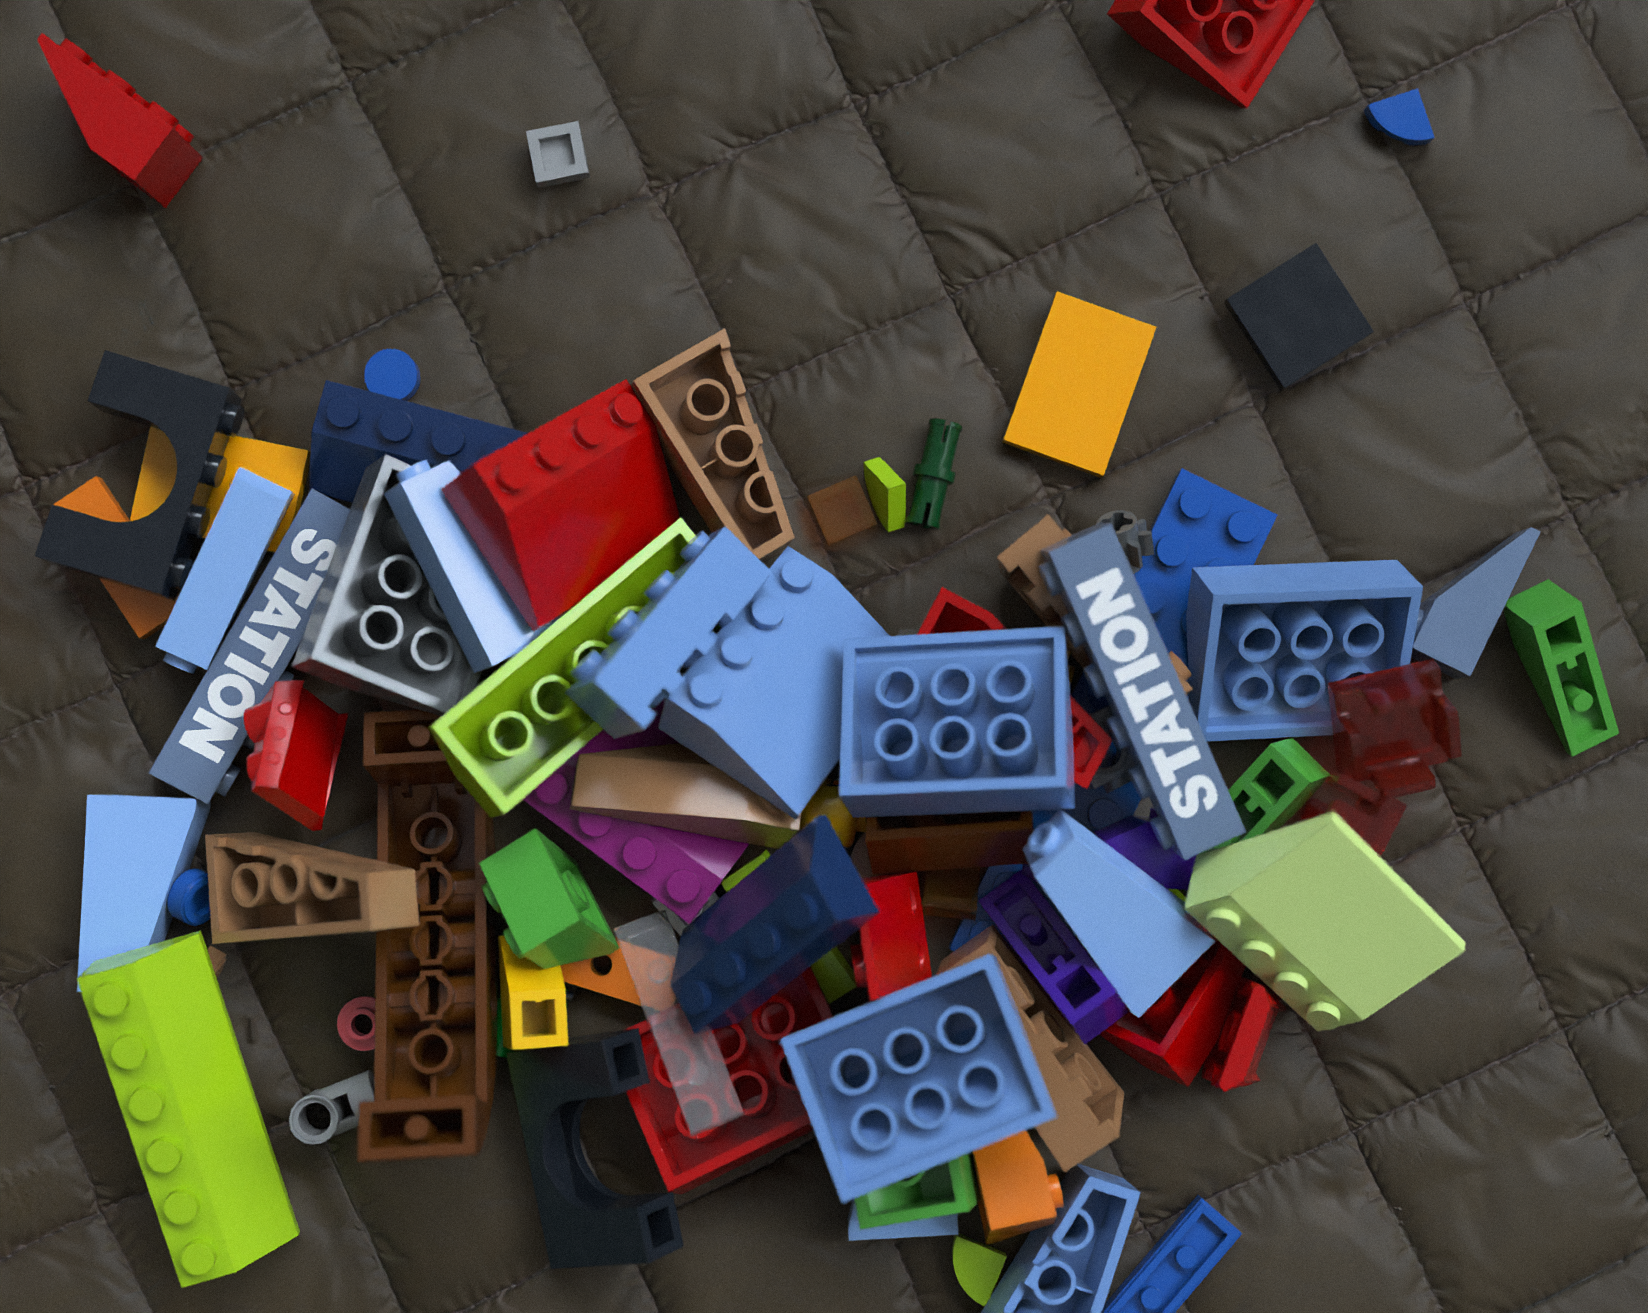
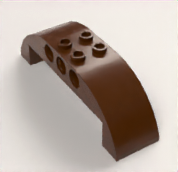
[358,709,498,1163]

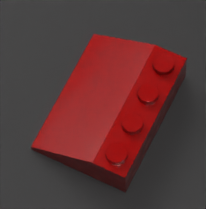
[1107,0,1315,109]
[441,379,680,632]
[625,966,836,1195]

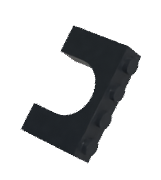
[34,350,244,601]
[507,1028,684,1269]

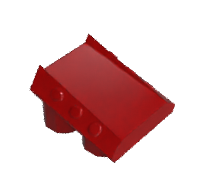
[243,680,348,831]
[1201,977,1286,1092]

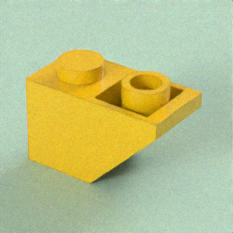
[498,936,568,1050]

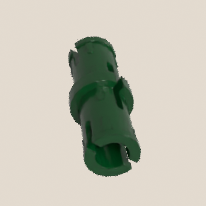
[906,418,963,530]

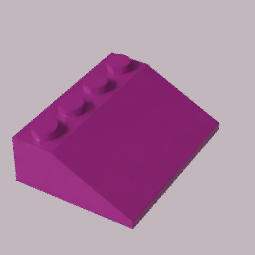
[523,699,749,924]

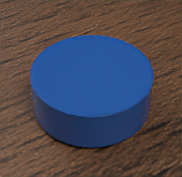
[364,349,421,401]
[167,868,211,926]

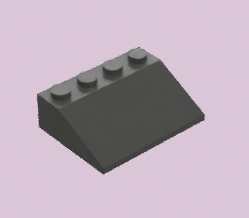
[292,454,482,716]

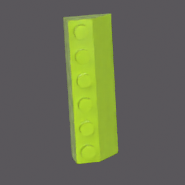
[429,518,720,818]
[77,930,300,1288]

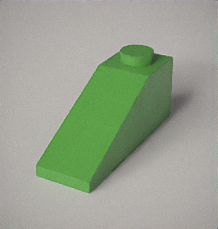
[1503,579,1619,757]
[1198,738,1331,855]

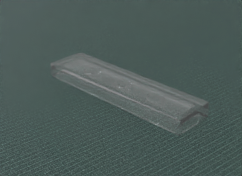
[614,910,744,1136]

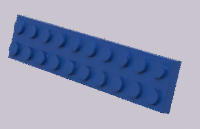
[948,468,1277,964]

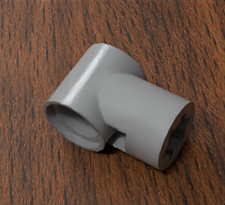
[289,1070,374,1145]

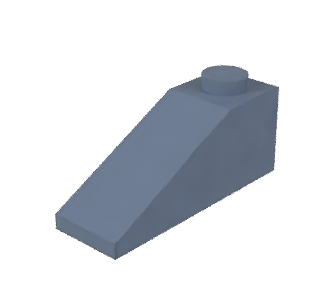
[1411,527,1540,679]

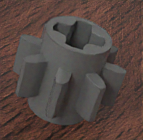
[1096,510,1154,574]

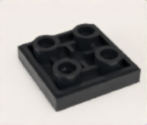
[1224,243,1374,391]

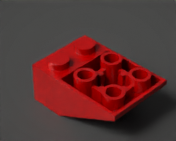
[37,33,203,208]
[850,871,932,1000]

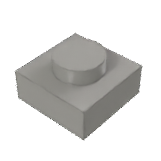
[526,121,590,188]

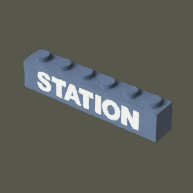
[149,488,350,804]
[1038,522,1246,860]

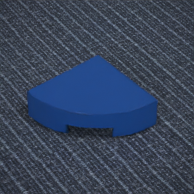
[1364,88,1435,145]

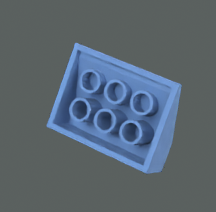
[658,546,890,820]
[1186,560,1423,742]
[839,626,1074,817]
[780,954,1057,1203]

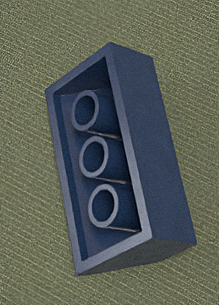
[309,380,528,503]
[670,814,879,1034]

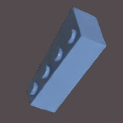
[566,526,772,739]
[981,1164,1141,1313]

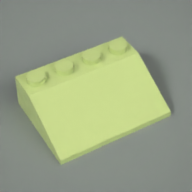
[1184,812,1466,1031]

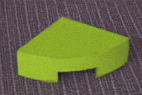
[863,457,906,532]
[952,1233,1007,1307]

